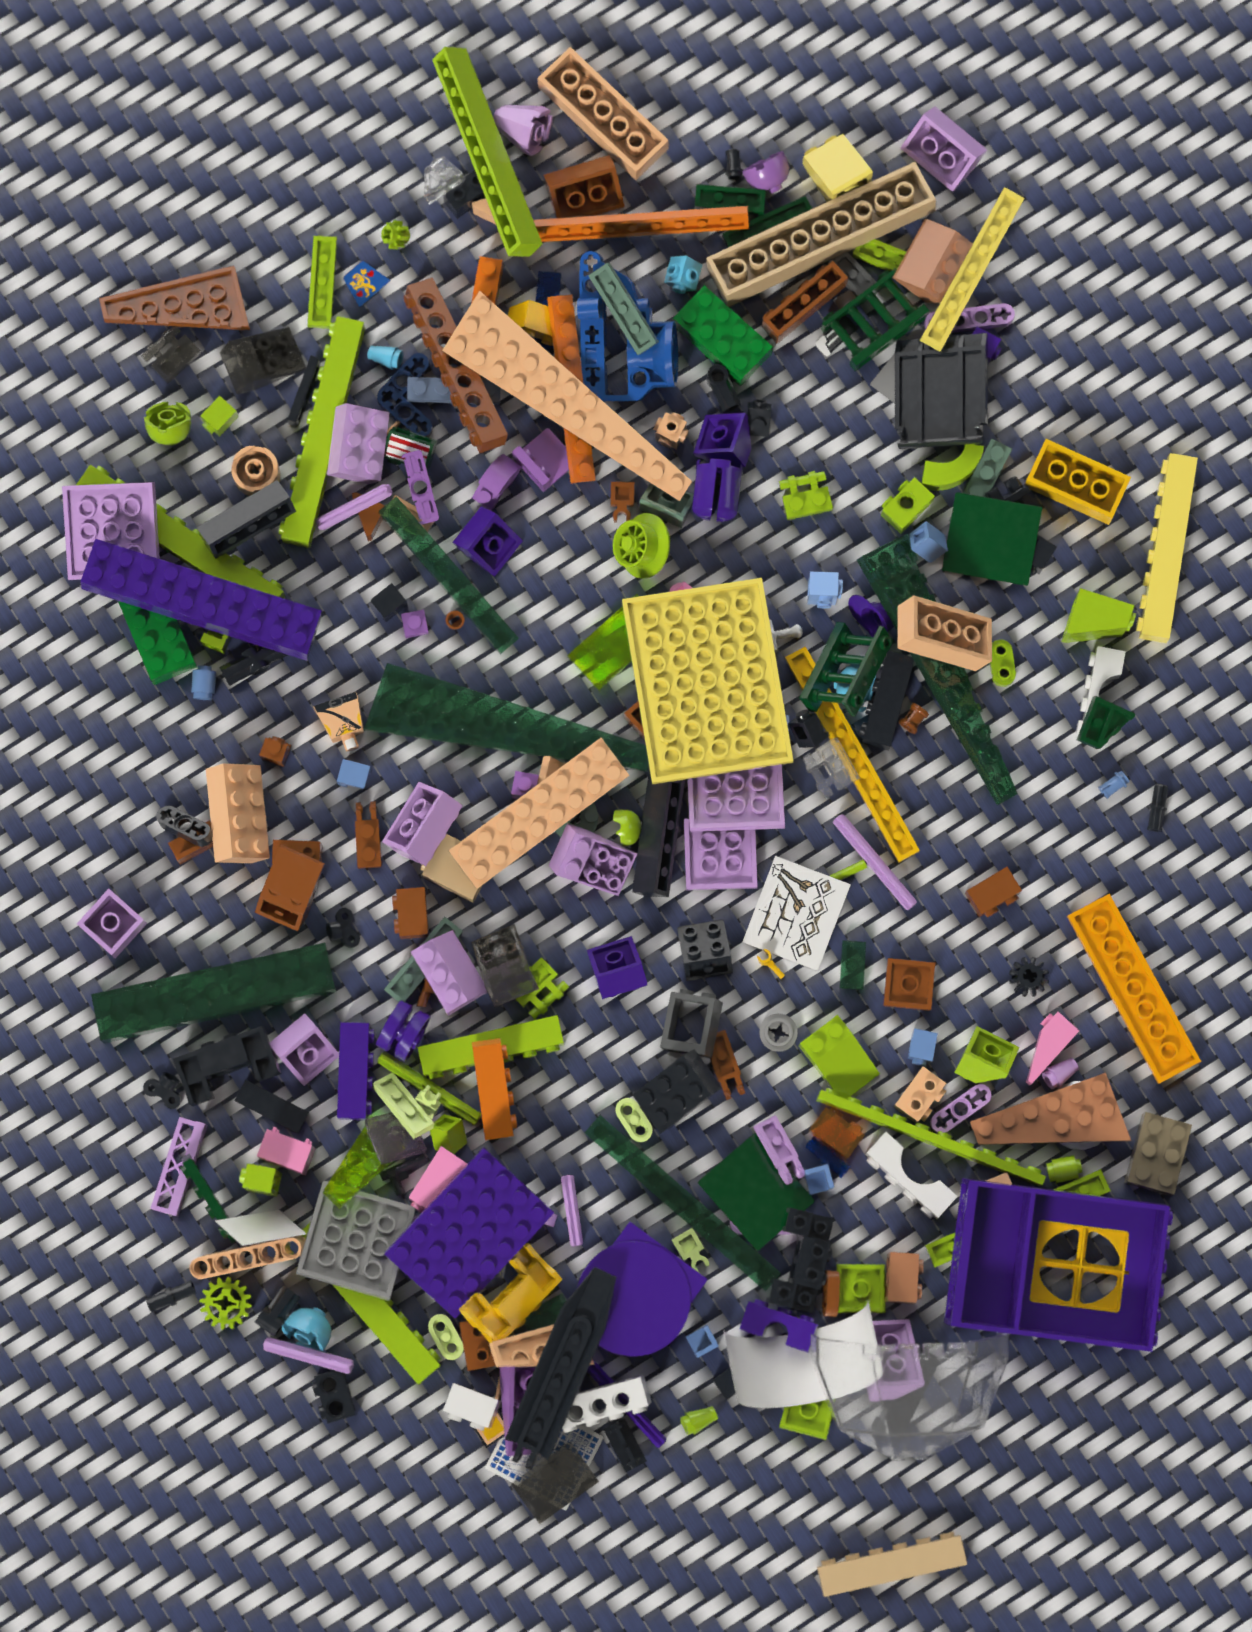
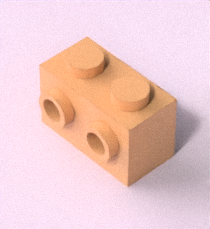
[894,1067,946,1123]

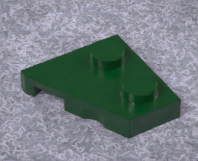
[1076,696,1136,749]

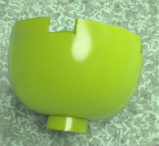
[144,402,191,446]

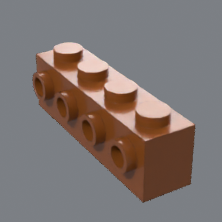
[762,261,848,344]

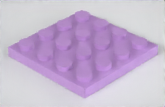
[62,482,160,580]
[688,764,785,832]

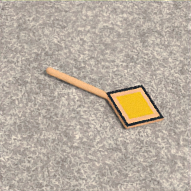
[470,1375,505,1448]

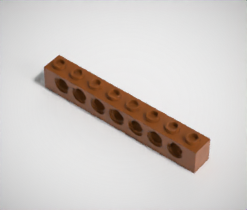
[404,277,508,454]

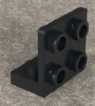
[677,920,733,981]

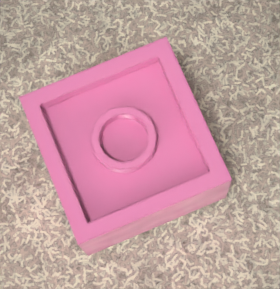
[257,1127,316,1176]

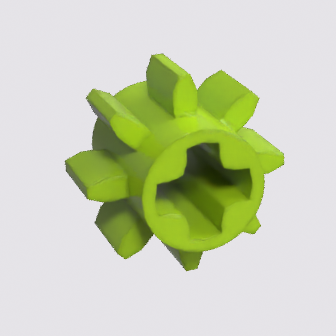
[381,220,410,250]

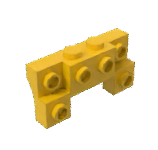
[459,1243,562,1343]

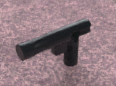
[379,1153,427,1196]

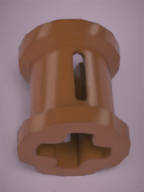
[899,703,929,734]

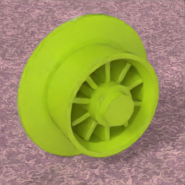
[613,513,670,579]

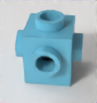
[664,256,702,294]

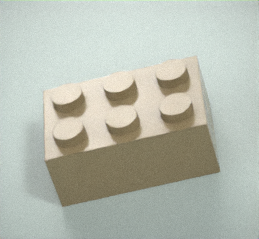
[1124,1112,1192,1196]

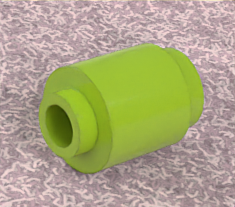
[1046,1155,1083,1183]

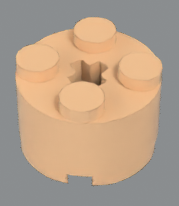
[231,446,280,496]

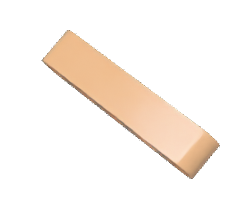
[190,1235,306,1279]

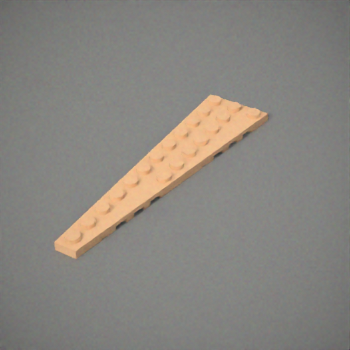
[442,291,692,501]

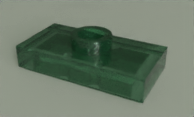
[839,940,866,990]

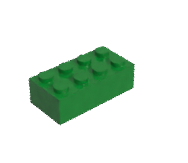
[673,285,773,387]
[118,601,197,685]

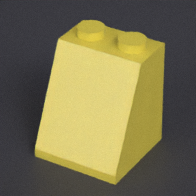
[802,134,873,202]

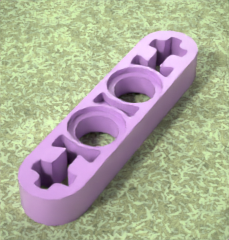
[924,304,1015,333]

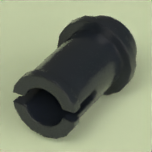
[725,149,743,180]

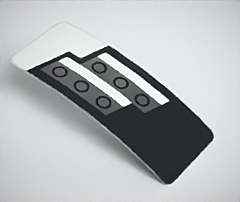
[815,316,858,357]

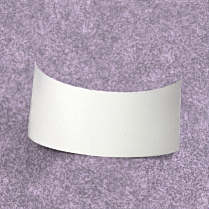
[724,1303,883,1408]

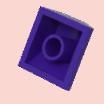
[693,413,752,468]

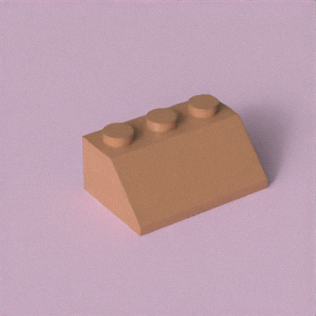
[893,219,973,303]

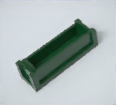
[694,184,766,217]

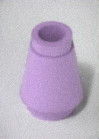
[1042,1058,1079,1089]

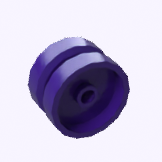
[376,1000,431,1062]

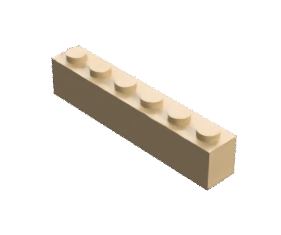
[817,1531,967,1597]

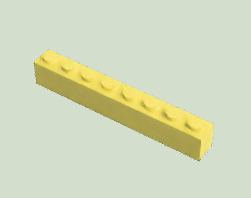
[1136,453,1198,643]

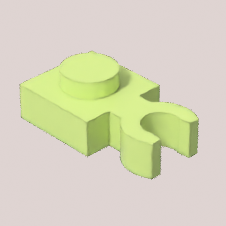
[415,1085,441,1120]
[672,1228,709,1272]

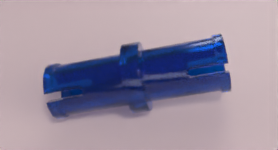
[805,1136,851,1178]

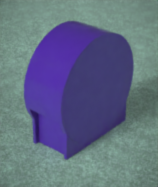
[576,1222,708,1357]

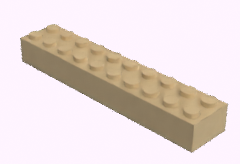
[706,162,936,307]

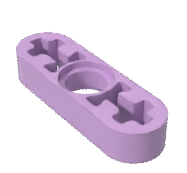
[930,1084,991,1133]

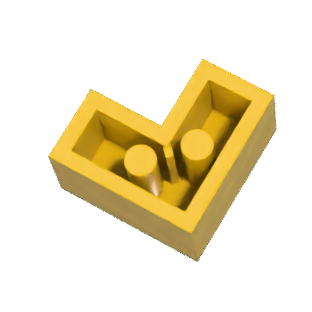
[508,300,553,346]

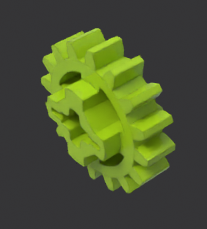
[199,1277,252,1330]

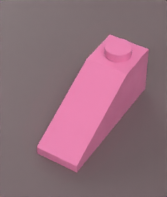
[1026,1012,1079,1086]

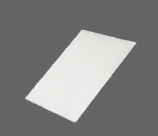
[216,1210,306,1246]

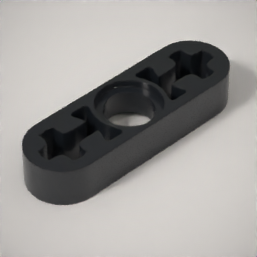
[156,806,213,847]

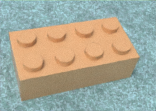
[898,595,992,671]
[206,763,270,863]

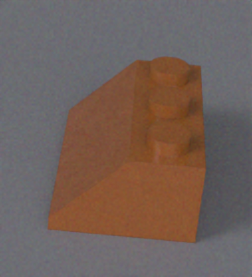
[544,155,625,218]

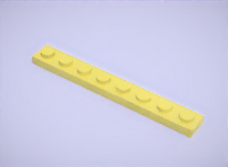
[920,187,1025,352]

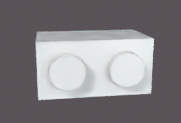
[443,1383,501,1431]

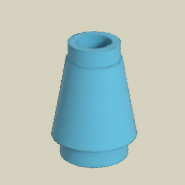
[367,345,404,370]

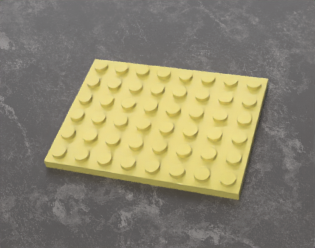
[622,578,793,784]

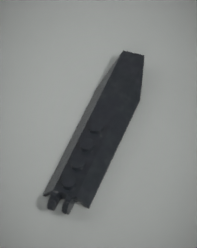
[505,1267,617,1470]

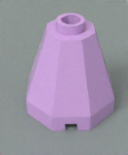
[493,105,553,156]

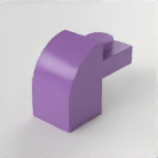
[472,454,522,511]

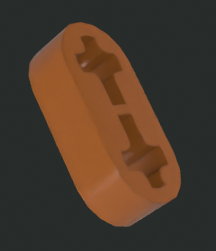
[822,1270,840,1317]

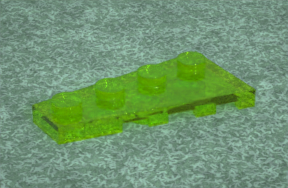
[322,1116,406,1209]

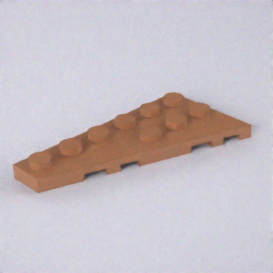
[970,1073,1131,1145]

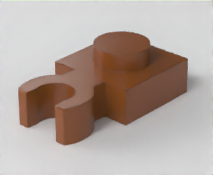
[610,482,634,523]

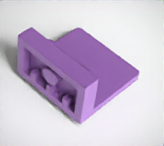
[512,428,569,492]

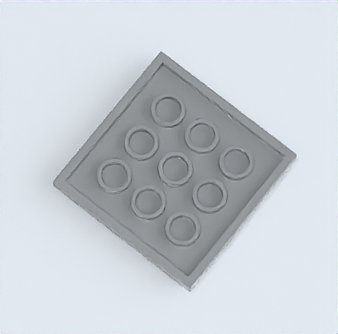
[296,1180,416,1301]

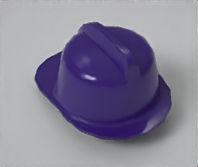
[848,595,898,637]

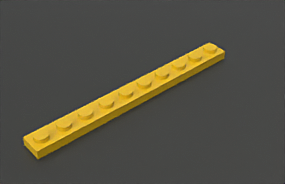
[785,646,920,863]

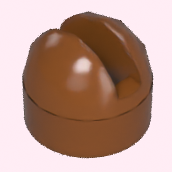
[445,611,464,629]

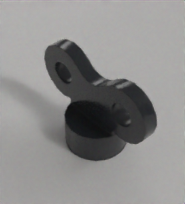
[326,908,360,948]
[143,1072,182,1109]

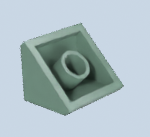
[639,483,693,528]

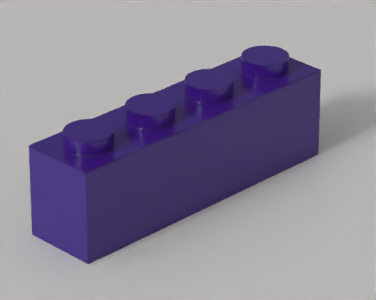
[337,1022,375,1120]

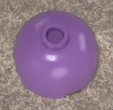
[742,151,789,194]

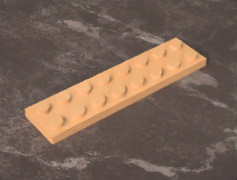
[449,738,630,889]

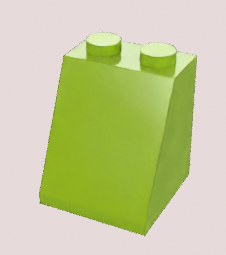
[1061,588,1136,643]

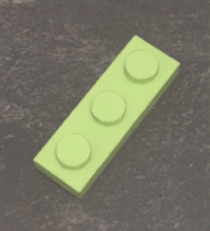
[373,1073,434,1139]

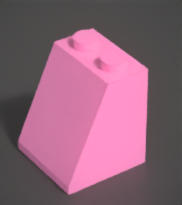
[409,1146,467,1213]

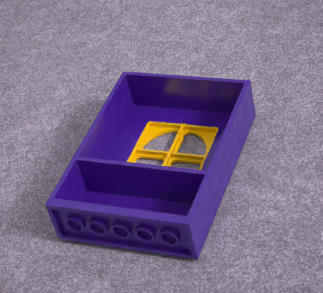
[944,1178,1173,1352]

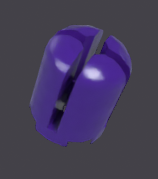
[692,459,743,522]

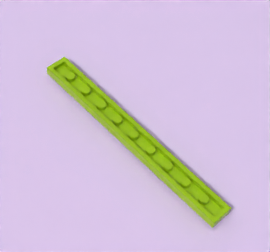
[816,1088,1046,1187]

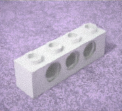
[562,1374,652,1433]

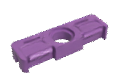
[402,450,439,525]

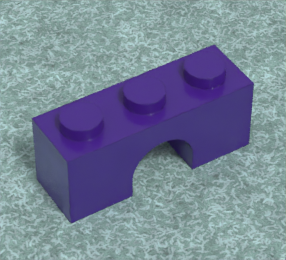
[739,1299,818,1353]

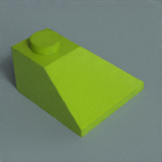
[954,1026,1020,1083]

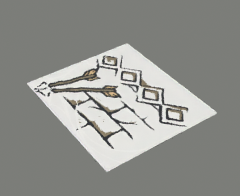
[743,856,851,971]

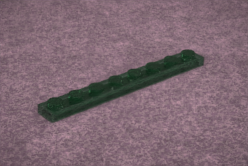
[378,496,519,655]

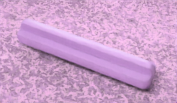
[561,1175,583,1246]

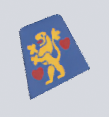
[343,261,391,307]

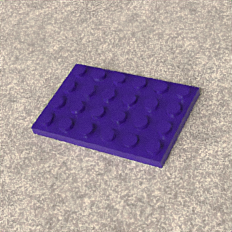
[384,1147,554,1318]

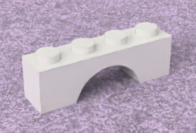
[1076,646,1126,746]
[865,1132,958,1219]

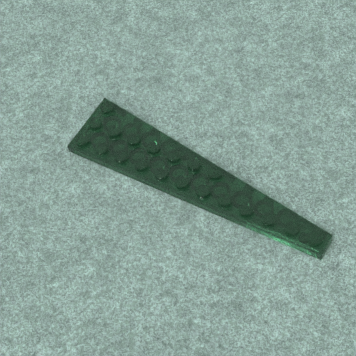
[364,663,649,772]

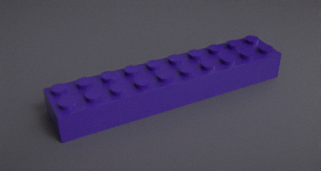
[80,538,322,661]

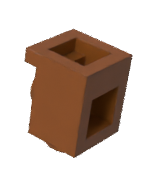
[259,736,292,767]

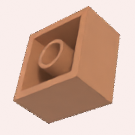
[885,1252,923,1304]

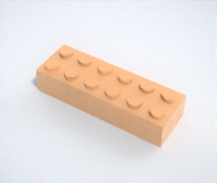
[538,47,669,180]

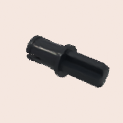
[1147,784,1168,832]

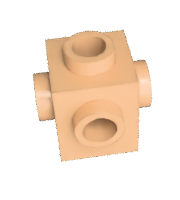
[653,412,689,449]

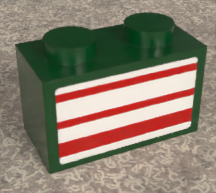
[384,427,438,470]

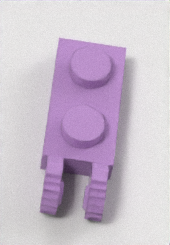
[753,1115,805,1184]

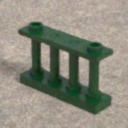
[821,268,930,372]
[799,622,893,717]

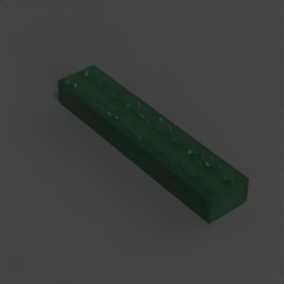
[91,943,337,1044]

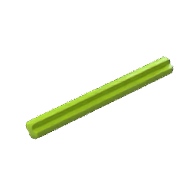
[377,1051,481,1125]

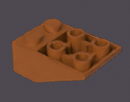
[255,845,325,931]

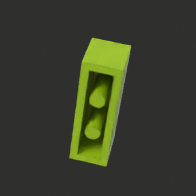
[239,1163,282,1197]

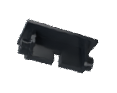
[603,1418,647,1472]

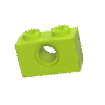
[881,477,935,534]

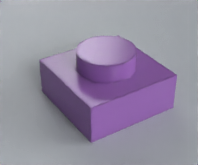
[401,610,429,638]

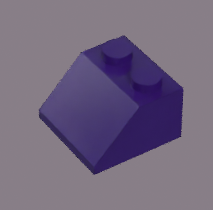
[452,506,523,577]
[587,936,648,999]

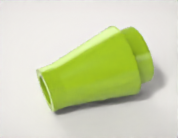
[680,1406,718,1435]

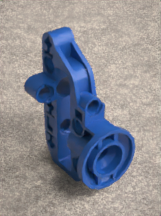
[577,251,679,402]

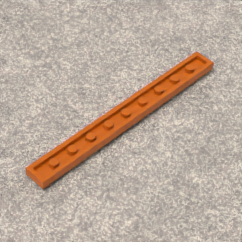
[533,206,749,242]

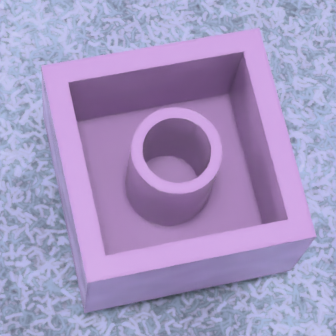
[77,889,147,958]

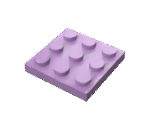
[684,819,757,890]

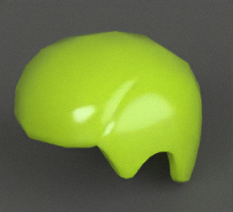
[613,810,641,846]

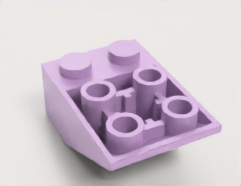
[549,823,637,896]

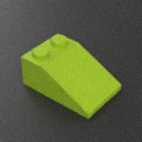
[799,1015,880,1099]

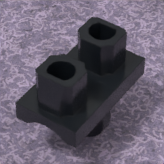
[985,476,1031,504]

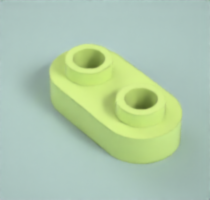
[616,1098,653,1143]
[428,1314,464,1360]

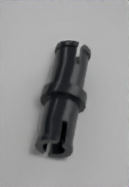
[146,1280,197,1313]

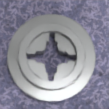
[759,1014,798,1052]

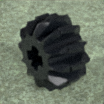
[1009,957,1049,997]

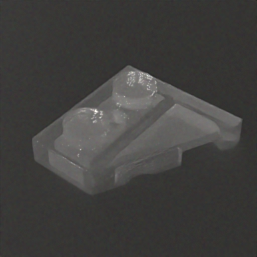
[424,156,465,204]

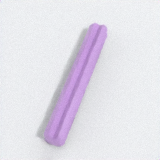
[316,484,393,530]
[263,1337,354,1374]

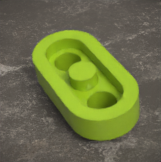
[990,639,1016,687]

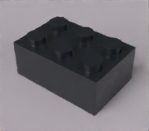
[632,1049,722,1134]

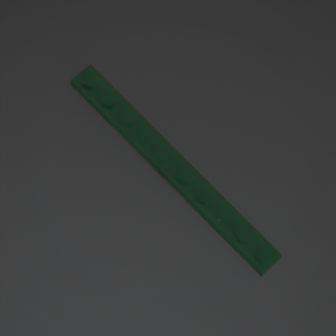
[584,1115,781,1292]

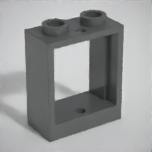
[660,989,723,1058]

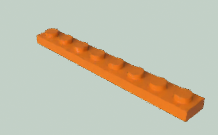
[547,295,595,483]

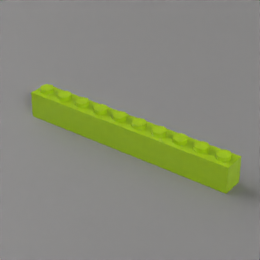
[432,47,542,257]
[279,316,365,548]
[76,465,285,598]

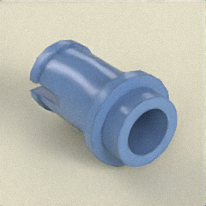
[1098,771,1130,799]

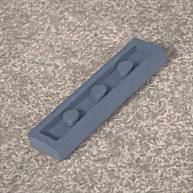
[407,377,501,404]

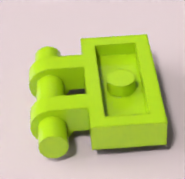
[779,471,833,520]
[507,957,569,1020]

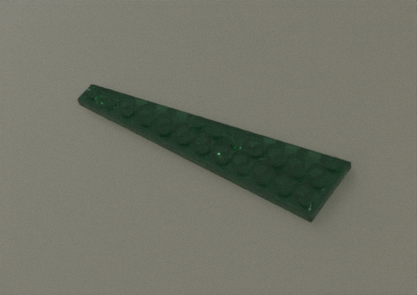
[857,534,1018,806]

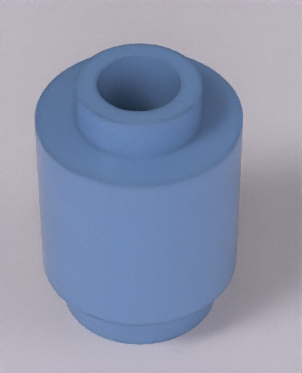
[191,665,216,700]

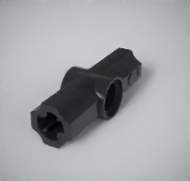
[219,645,288,686]

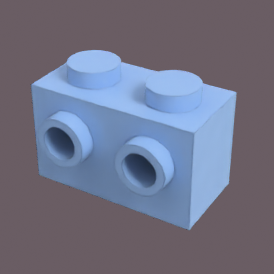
[807,572,843,609]

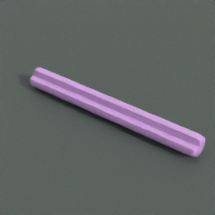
[833,814,917,910]

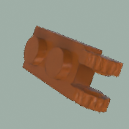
[355,801,382,869]
[710,1030,745,1100]

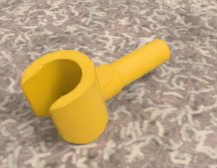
[757,949,785,979]

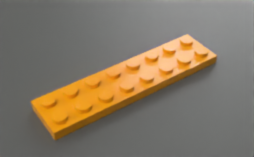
[1067,894,1201,1084]

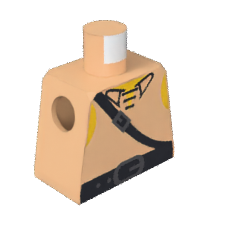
[314,692,364,752]

